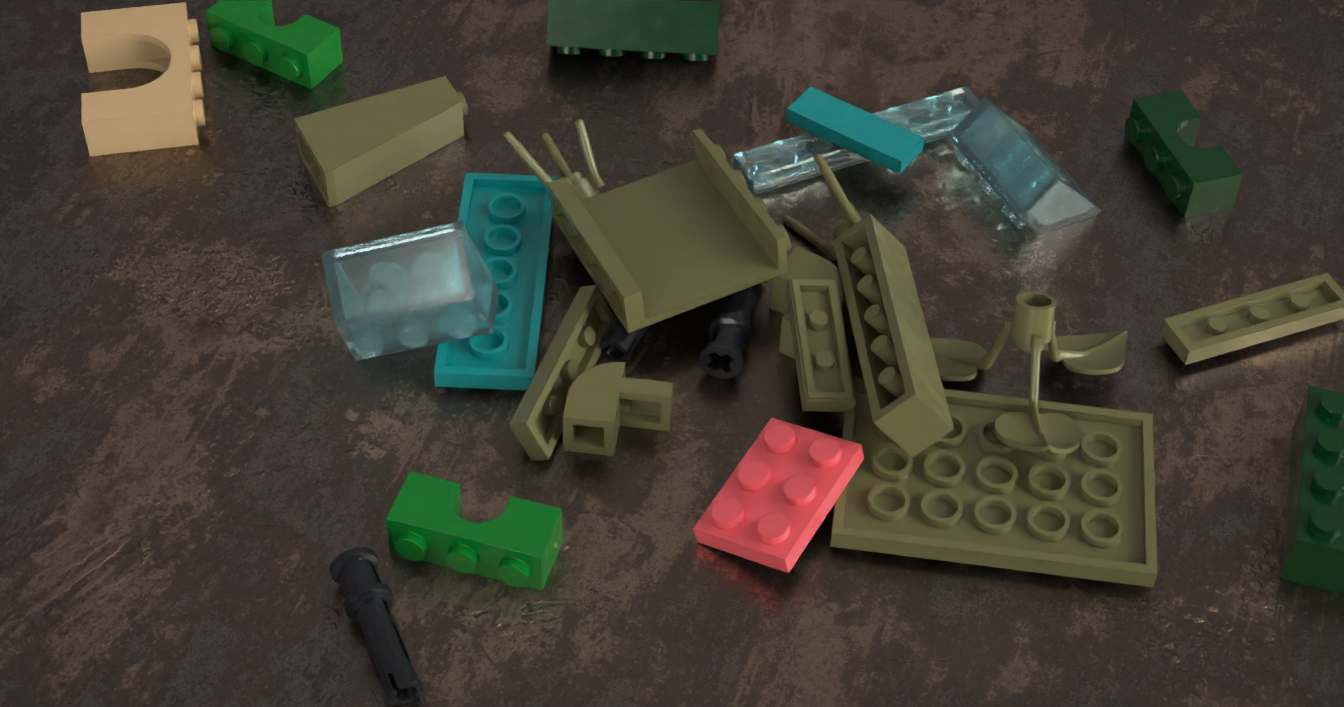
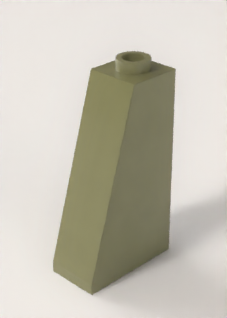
[294,76,468,207]

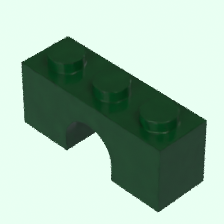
[1125,90,1243,218]

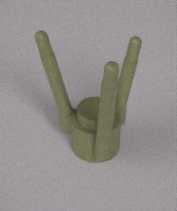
[503,119,605,201]
[783,153,862,265]

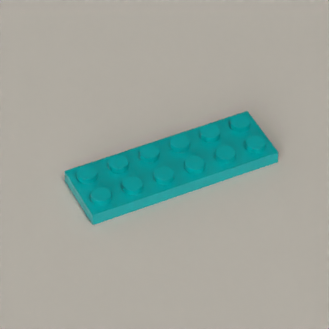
[434,172,557,390]

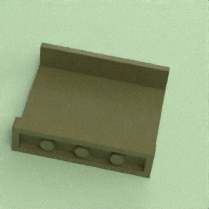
[547,128,791,333]

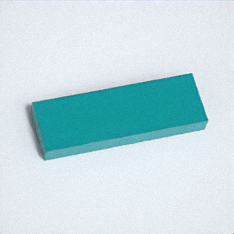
[786,86,925,174]

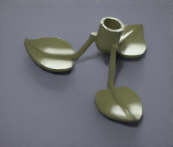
[930,291,1128,454]

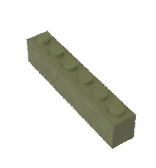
[833,214,954,458]

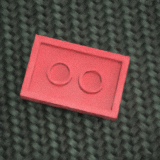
[693,417,864,573]

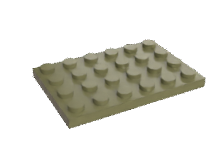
[830,378,1158,587]

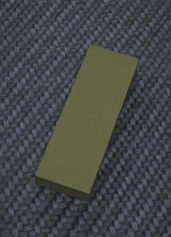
[785,278,856,412]

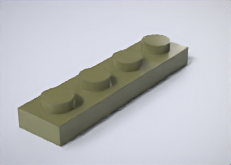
[1160,272,1344,365]
[509,285,617,461]

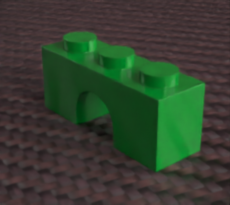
[205,0,343,89]
[386,471,563,591]

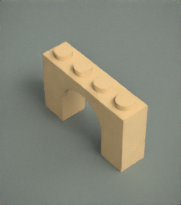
[81,2,206,156]

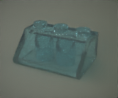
[947,97,1101,234]
[322,221,499,361]

